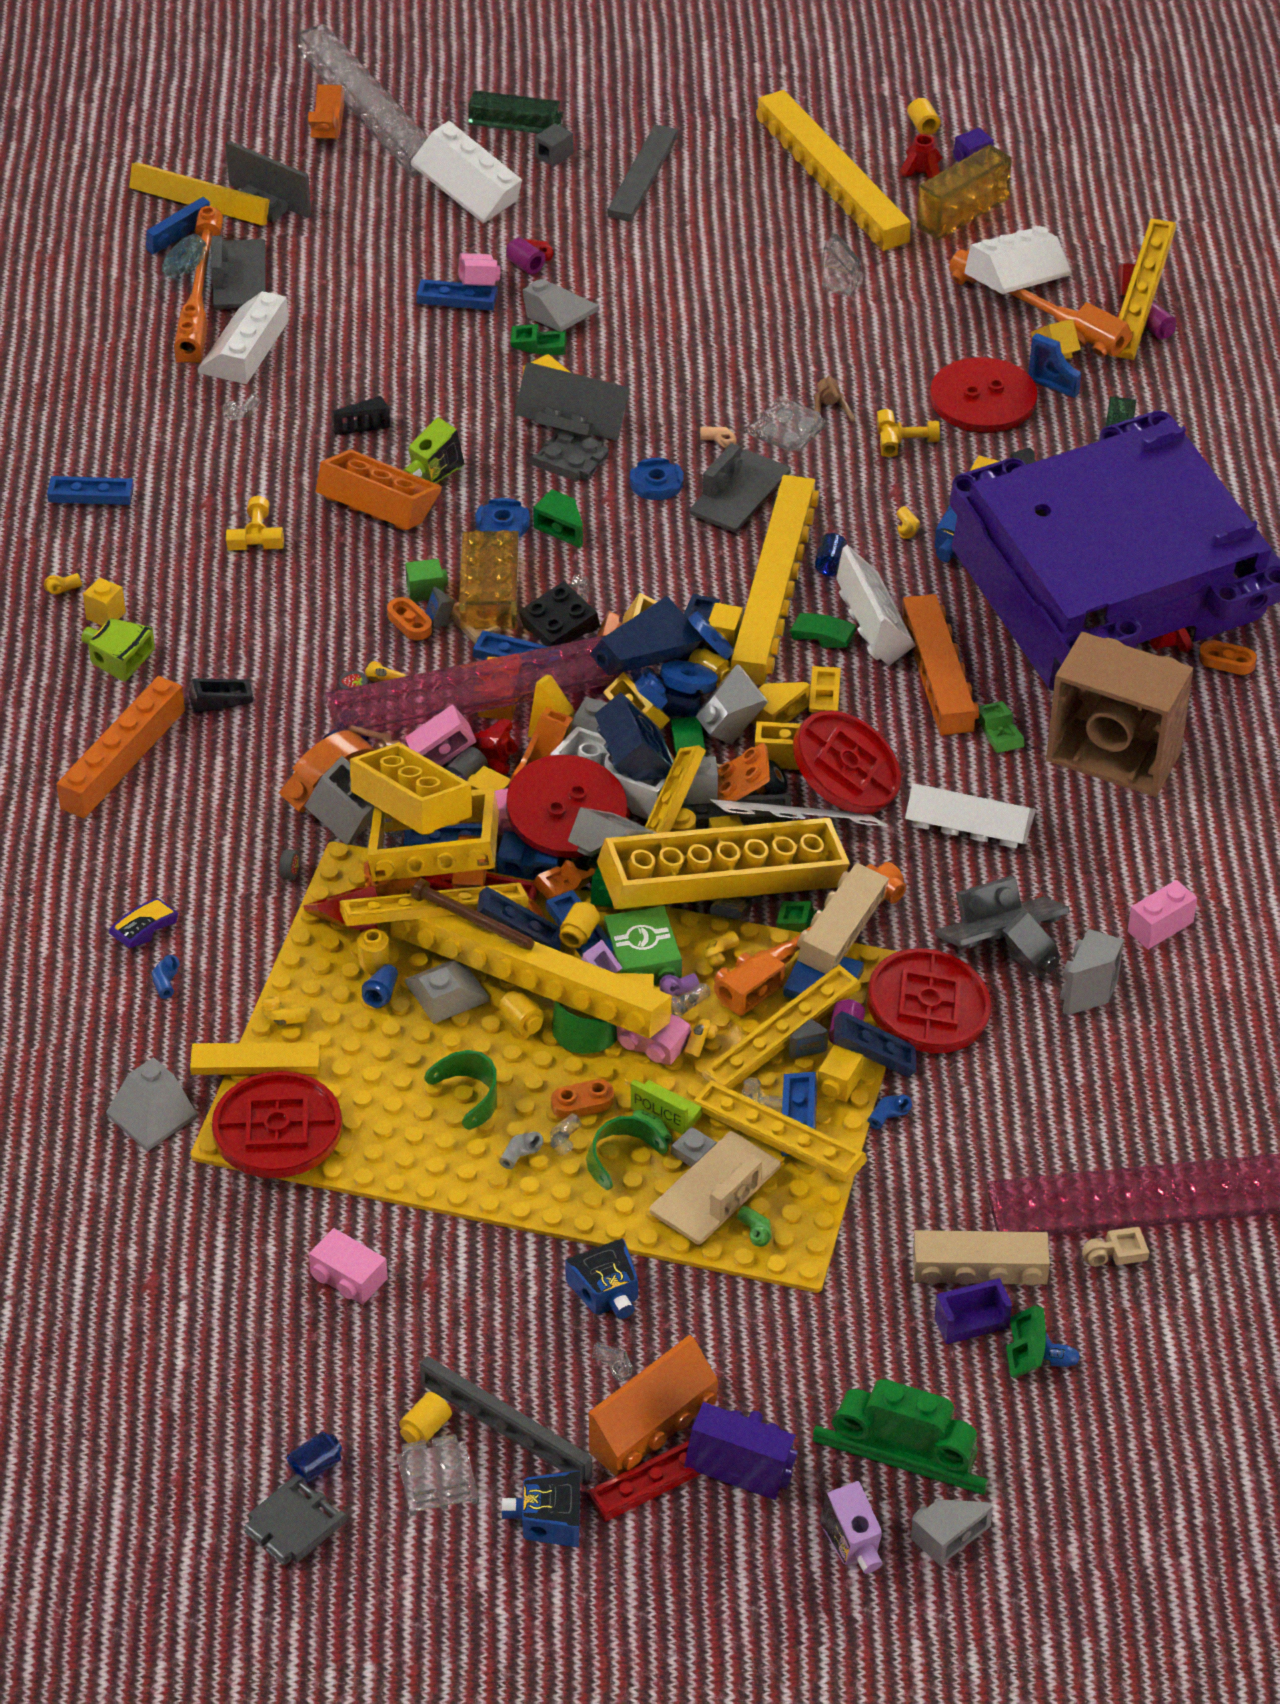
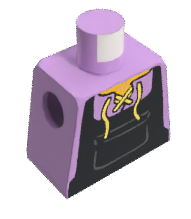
[819,1481,883,1574]

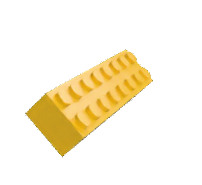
[597,818,850,909]

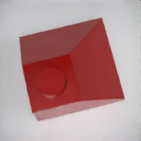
[303,886,378,934]

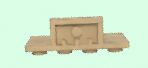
[649,1131,781,1245]

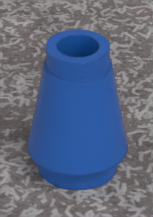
[362,964,398,1008]

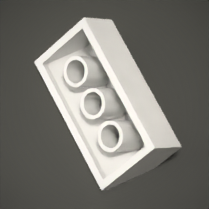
[411,121,522,224]
[964,226,1071,294]
[198,291,288,384]
[836,545,916,666]
[551,726,674,819]
[905,783,1036,848]

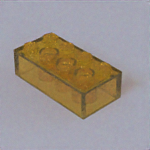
[916,144,1012,240]
[459,530,520,629]

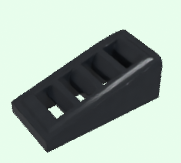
[332,396,390,435]
[189,678,254,713]
[710,897,752,922]

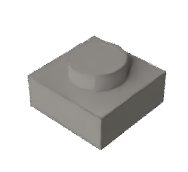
[671,1126,717,1167]

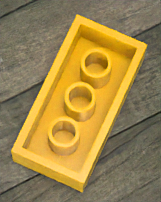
[350,742,472,835]

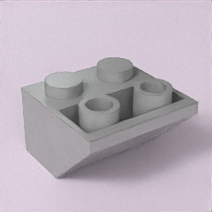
[305,756,374,845]
[1060,929,1124,1015]

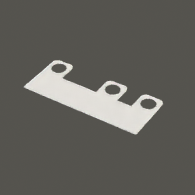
[710,799,886,826]

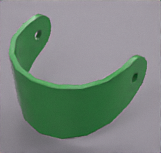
[552,1001,617,1054]
[424,1050,497,1130]
[586,1116,668,1190]

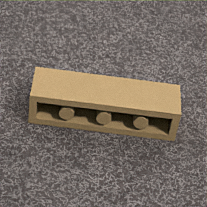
[797,862,889,974]
[913,1230,1050,1285]

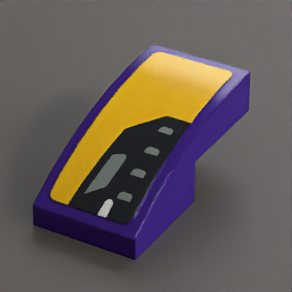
[109,898,178,948]

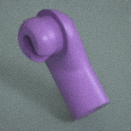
[659,973,700,998]

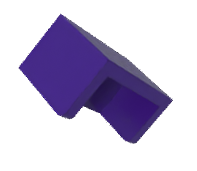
[934,1278,1012,1344]

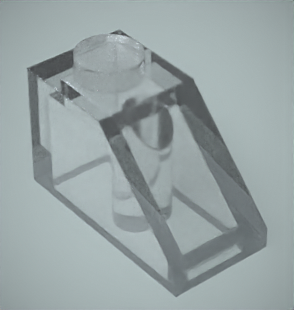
[822,233,864,297]

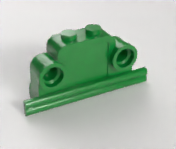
[813,1379,988,1495]

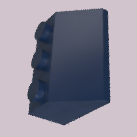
[594,692,674,781]

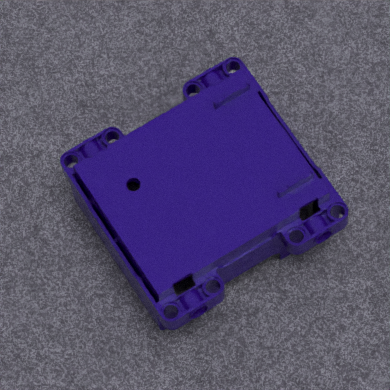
[949,410,1280,691]

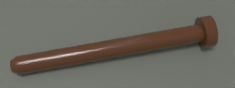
[411,878,535,950]

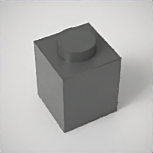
[535,123,574,167]

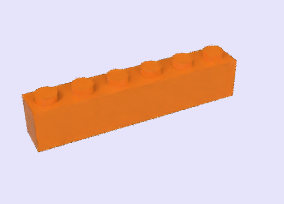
[902,594,979,736]
[56,676,185,819]

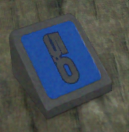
[425,587,455,627]
[788,1019,829,1059]

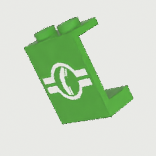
[604,906,682,985]

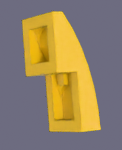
[809,666,841,712]

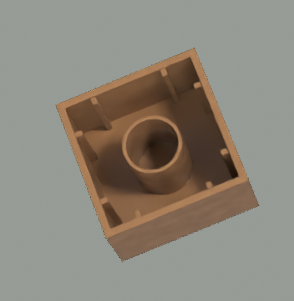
[1046,632,1194,797]

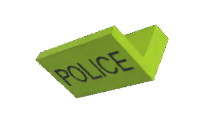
[631,1079,702,1135]

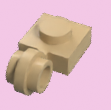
[1082,1227,1150,1267]

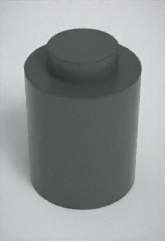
[445,747,488,781]

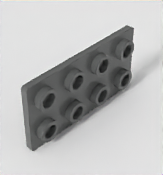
[225,141,311,222]
[211,236,266,309]
[515,362,630,440]
[690,443,791,532]
[935,876,1070,949]

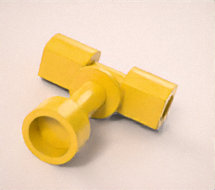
[877,409,940,457]
[226,496,284,551]

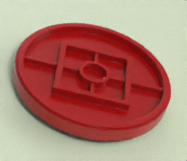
[930,357,1037,433]
[793,710,901,814]
[506,755,627,858]
[866,948,991,1053]
[212,1071,342,1178]

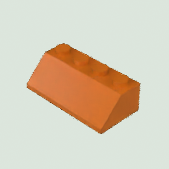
[315,449,442,530]
[588,1335,718,1476]

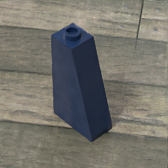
[590,596,704,676]

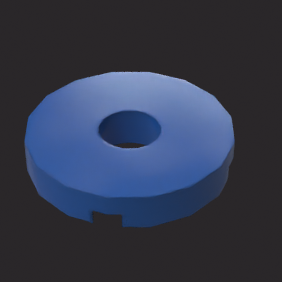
[630,458,684,500]
[475,498,530,542]
[688,611,734,660]
[659,660,718,694]

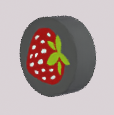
[339,671,368,698]
[279,849,301,880]

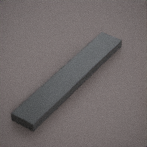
[607,124,678,221]
[420,1356,592,1484]

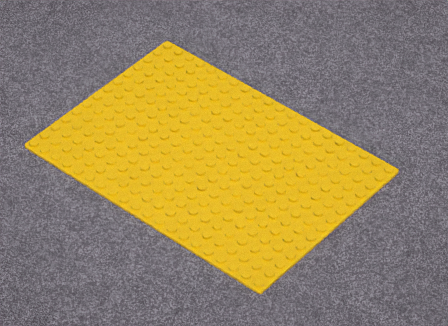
[191,842,899,1293]

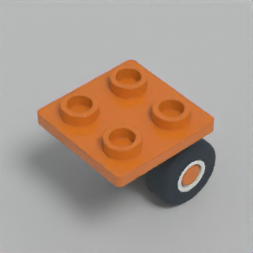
[717,743,788,809]

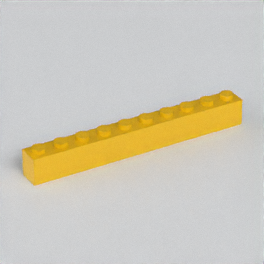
[756,90,911,251]
[731,475,819,685]
[390,915,672,1039]

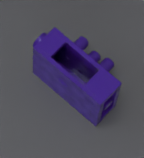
[684,1402,798,1500]

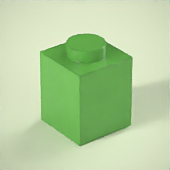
[405,558,448,602]

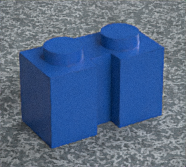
[497,831,564,880]

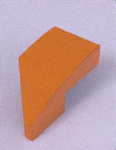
[533,860,596,900]

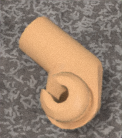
[700,427,737,448]

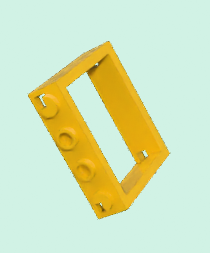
[367,787,499,882]

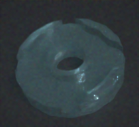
[162,234,206,280]

